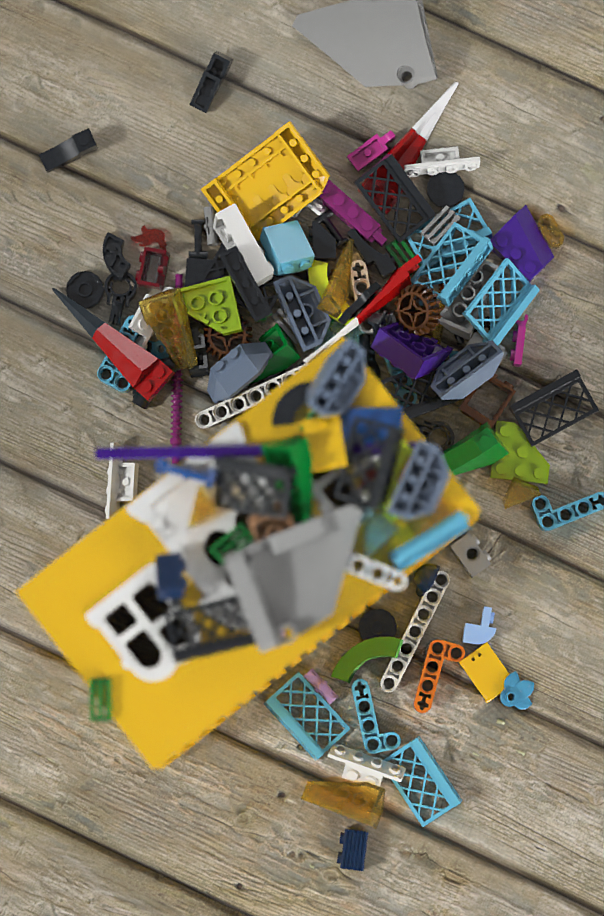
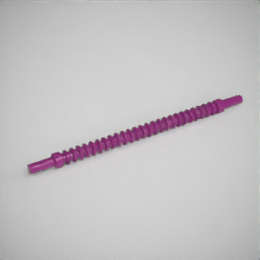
[170,274,184,464]

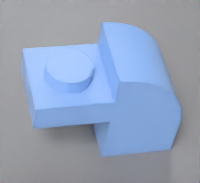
[462,606,496,644]

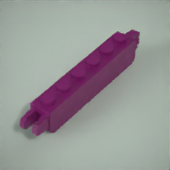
[317,179,387,247]

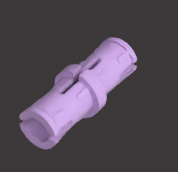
[303,668,339,704]

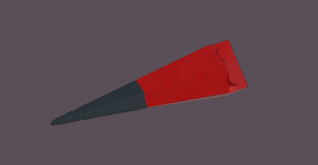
[52,288,175,402]

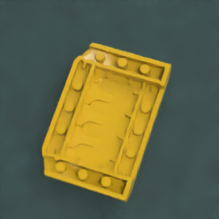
[200,121,330,241]

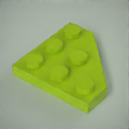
[175,275,243,336]
[490,421,550,485]

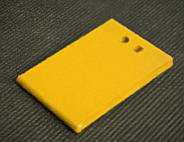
[302,415,348,472]
[459,642,509,703]

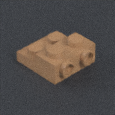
[246,501,295,542]

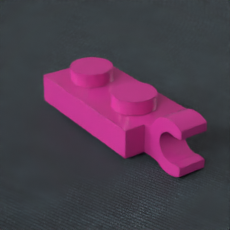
[347,130,396,172]
[510,314,528,367]

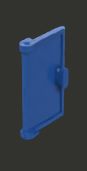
[340,407,403,443]

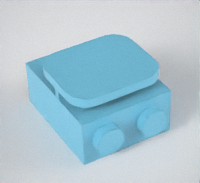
[260,220,315,276]

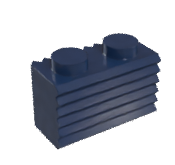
[155,552,188,600]
[337,828,368,871]

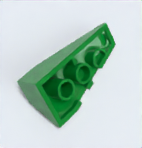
[247,323,301,386]
[441,422,509,475]
[261,437,312,524]

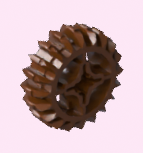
[393,283,443,336]
[204,315,253,361]

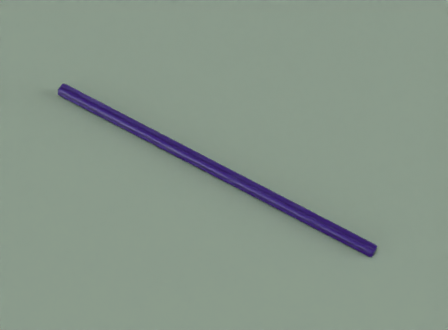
[95,442,417,459]

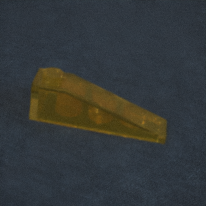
[317,238,354,318]
[138,287,198,370]
[301,781,386,829]

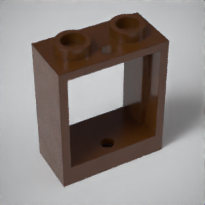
[458,374,516,428]

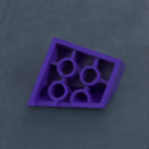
[490,205,554,283]
[371,321,454,379]

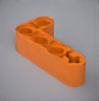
[413,639,465,713]

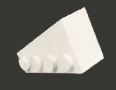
[213,203,274,287]

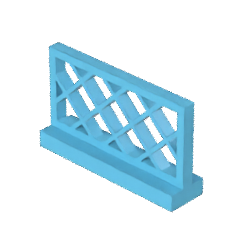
[406,198,493,270]
[411,222,493,307]
[463,258,540,346]
[388,510,470,572]
[264,671,351,761]
[383,736,462,827]

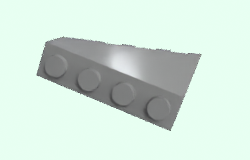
[438,260,499,341]

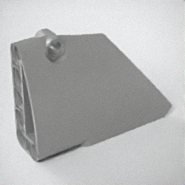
[292,0,438,89]
[223,504,363,653]

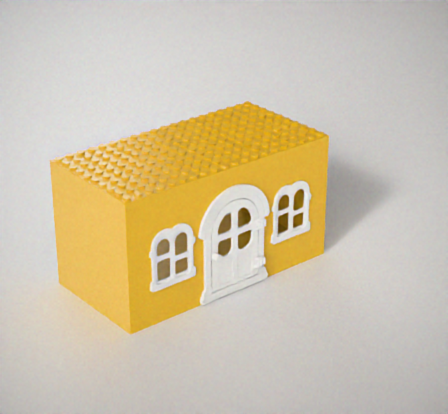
[15,336,482,770]

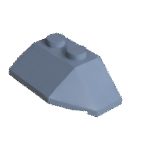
[273,275,331,352]
[307,338,366,417]
[431,340,504,400]
[207,342,273,403]
[387,440,450,520]

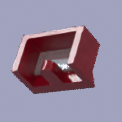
[136,247,170,291]

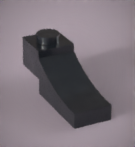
[189,51,234,113]
[39,128,98,173]
[347,228,398,279]
[184,316,210,378]

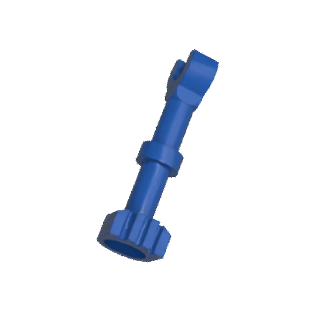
[155,458,217,489]

